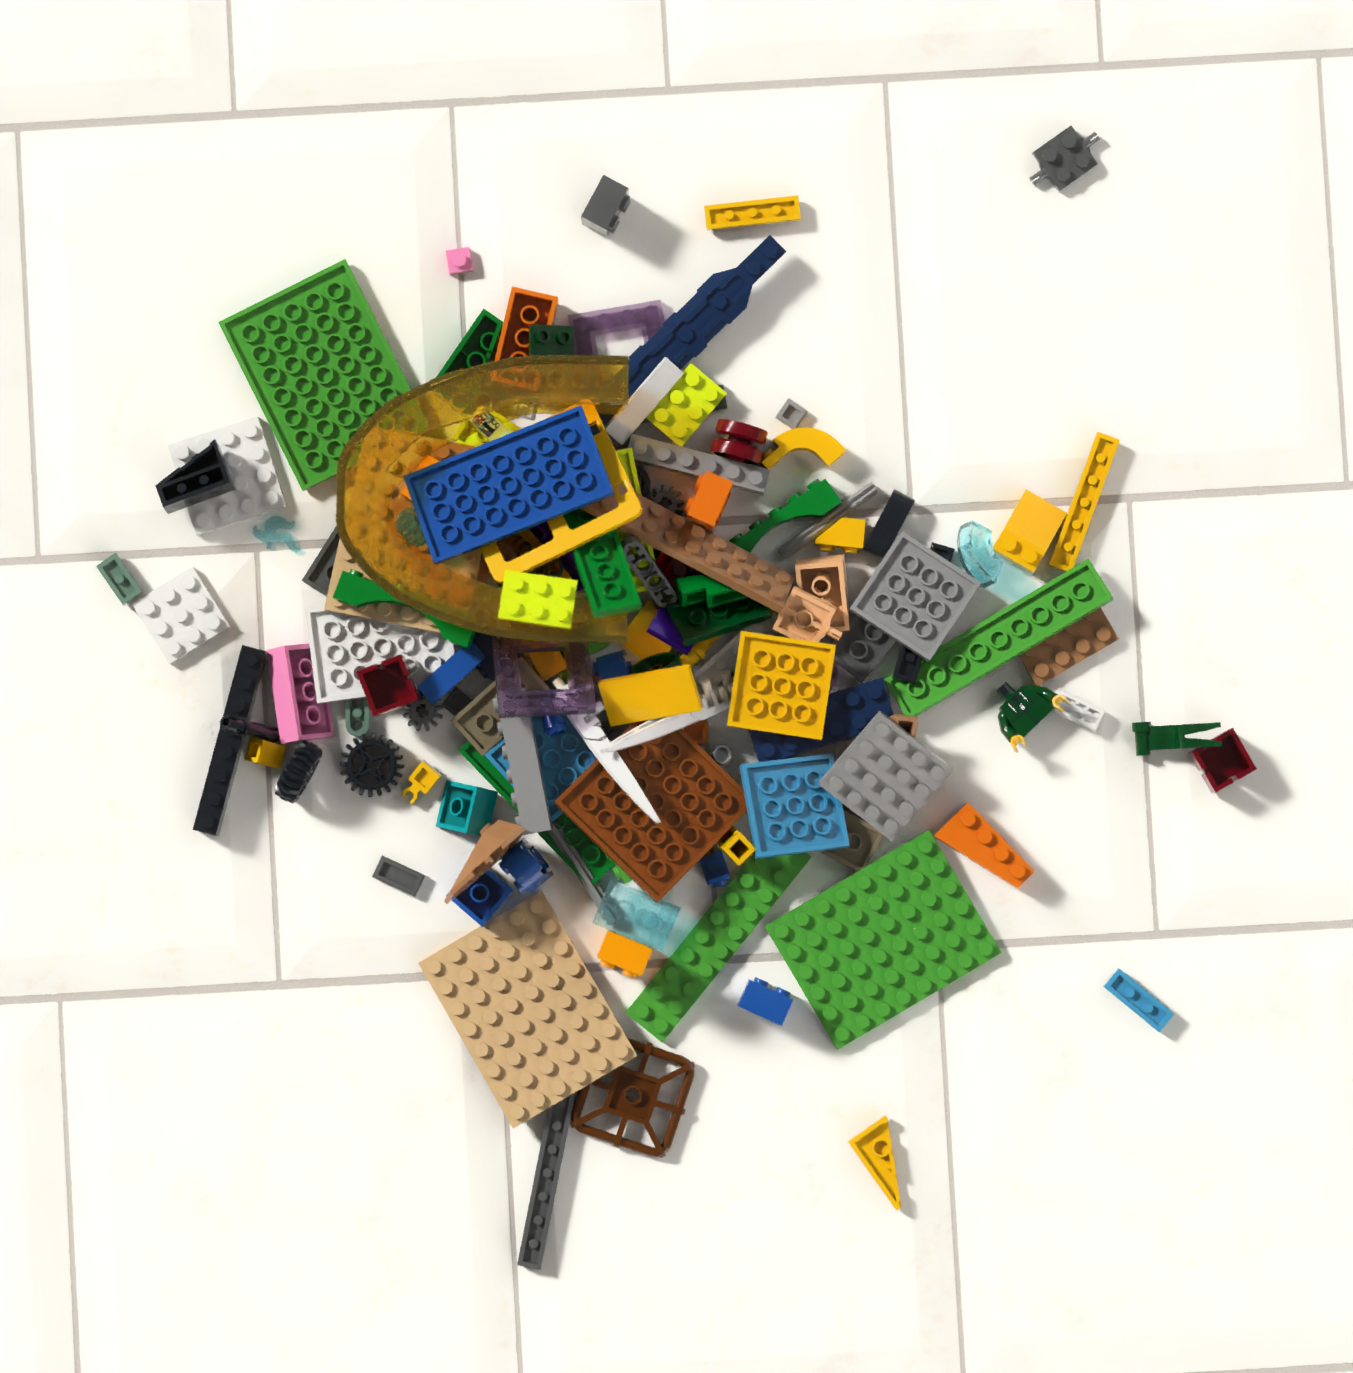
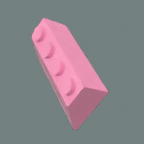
[266,644,335,744]

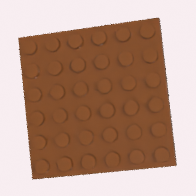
[554,720,747,904]

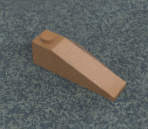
[444,819,525,904]

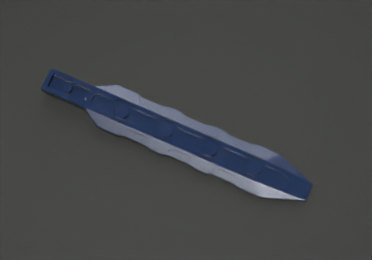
[587,235,787,436]

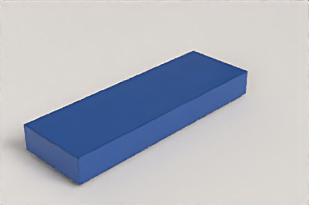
[417,641,487,705]

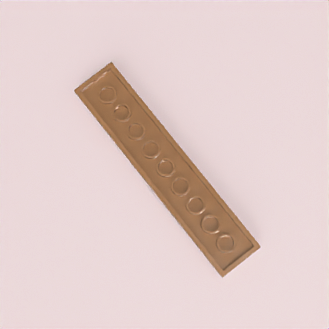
[580,485,795,613]

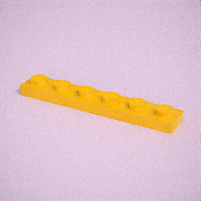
[1048,432,1120,572]

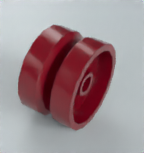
[709,419,768,465]

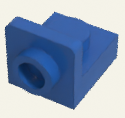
[700,851,730,888]

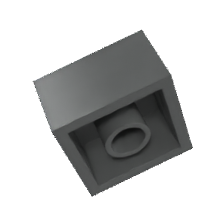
[581,175,631,237]

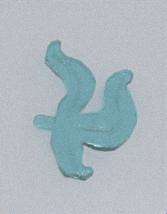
[253,516,300,552]

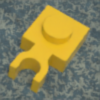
[401,760,442,804]

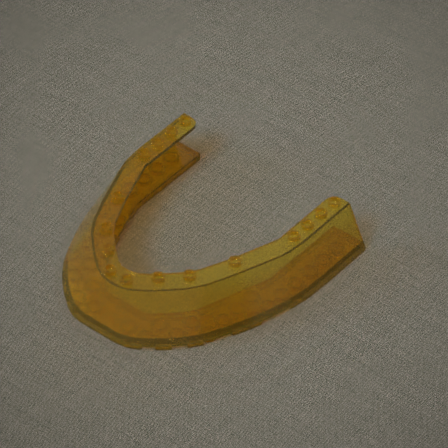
[336,355,629,643]

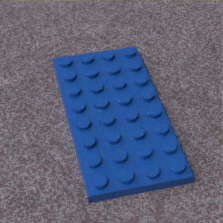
[403,405,615,565]

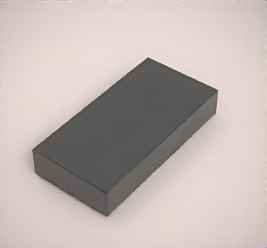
[372,855,426,897]

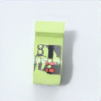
[468,406,512,442]

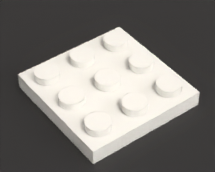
[132,566,231,665]

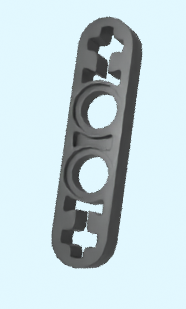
[621,536,677,608]

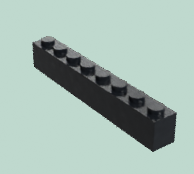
[193,645,267,836]

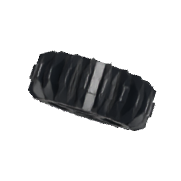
[340,733,404,797]
[275,740,323,804]

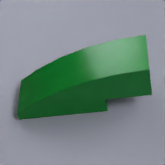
[675,574,749,609]

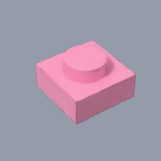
[446,247,473,275]

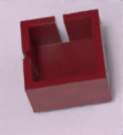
[356,654,421,717]
[1188,728,1257,793]

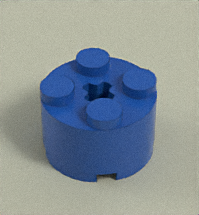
[592,649,632,695]
[498,838,554,893]

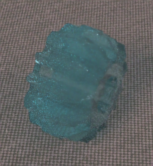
[395,506,427,548]

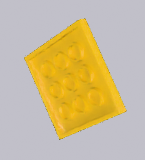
[727,631,836,740]

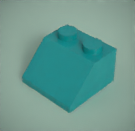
[436,780,498,837]

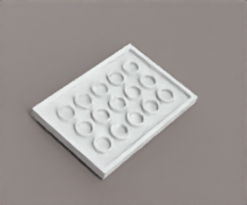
[305,606,459,704]

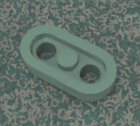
[345,697,370,737]

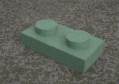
[96,553,143,606]

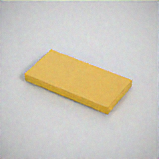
[598,664,703,726]

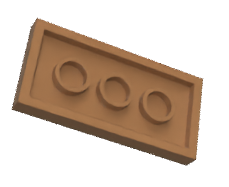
[1018,608,1119,686]

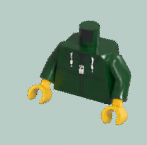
[996,682,1069,753]

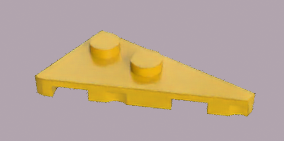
[848,1115,901,1211]

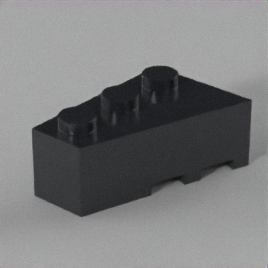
[155,440,235,514]

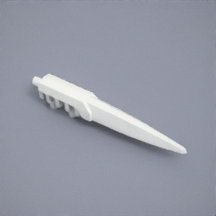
[599,670,734,754]
[553,677,661,823]

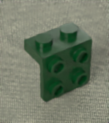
[529,324,574,376]

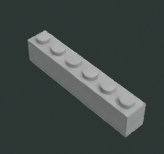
[628,434,770,495]
[493,687,553,835]

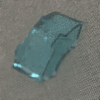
[957,520,1004,588]

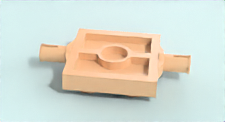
[772,586,843,642]

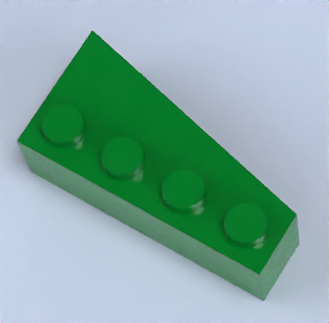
[429,308,503,415]

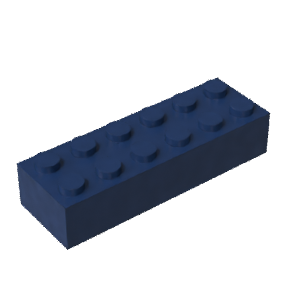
[748,677,894,762]

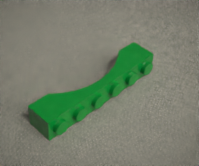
[729,479,841,553]
[333,569,479,650]

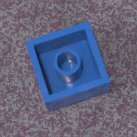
[446,869,515,927]
[737,977,794,1026]

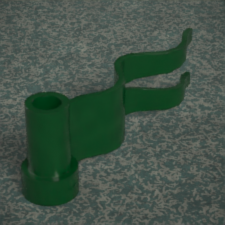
[1132,722,1222,756]

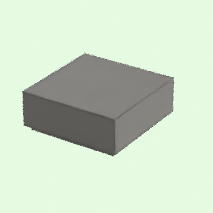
[775,398,808,429]

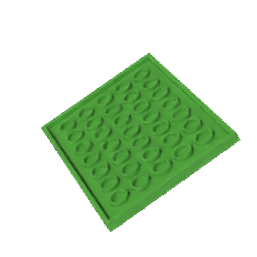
[218,259,430,492]
[765,829,1001,1050]

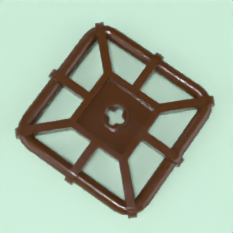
[570,1038,696,1158]

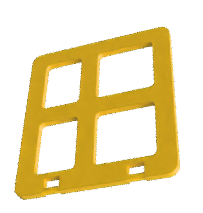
[480,400,642,584]

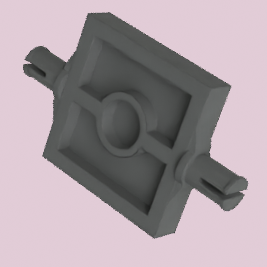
[1029,125,1100,192]

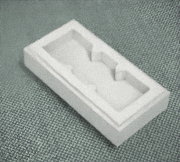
[1052,690,1106,732]

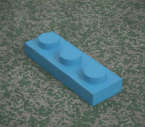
[1103,968,1174,1032]

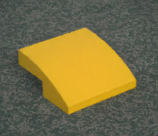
[617,601,673,659]

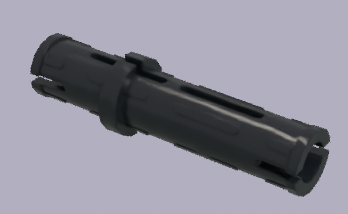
[220,715,280,743]

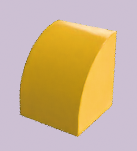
[244,737,286,769]

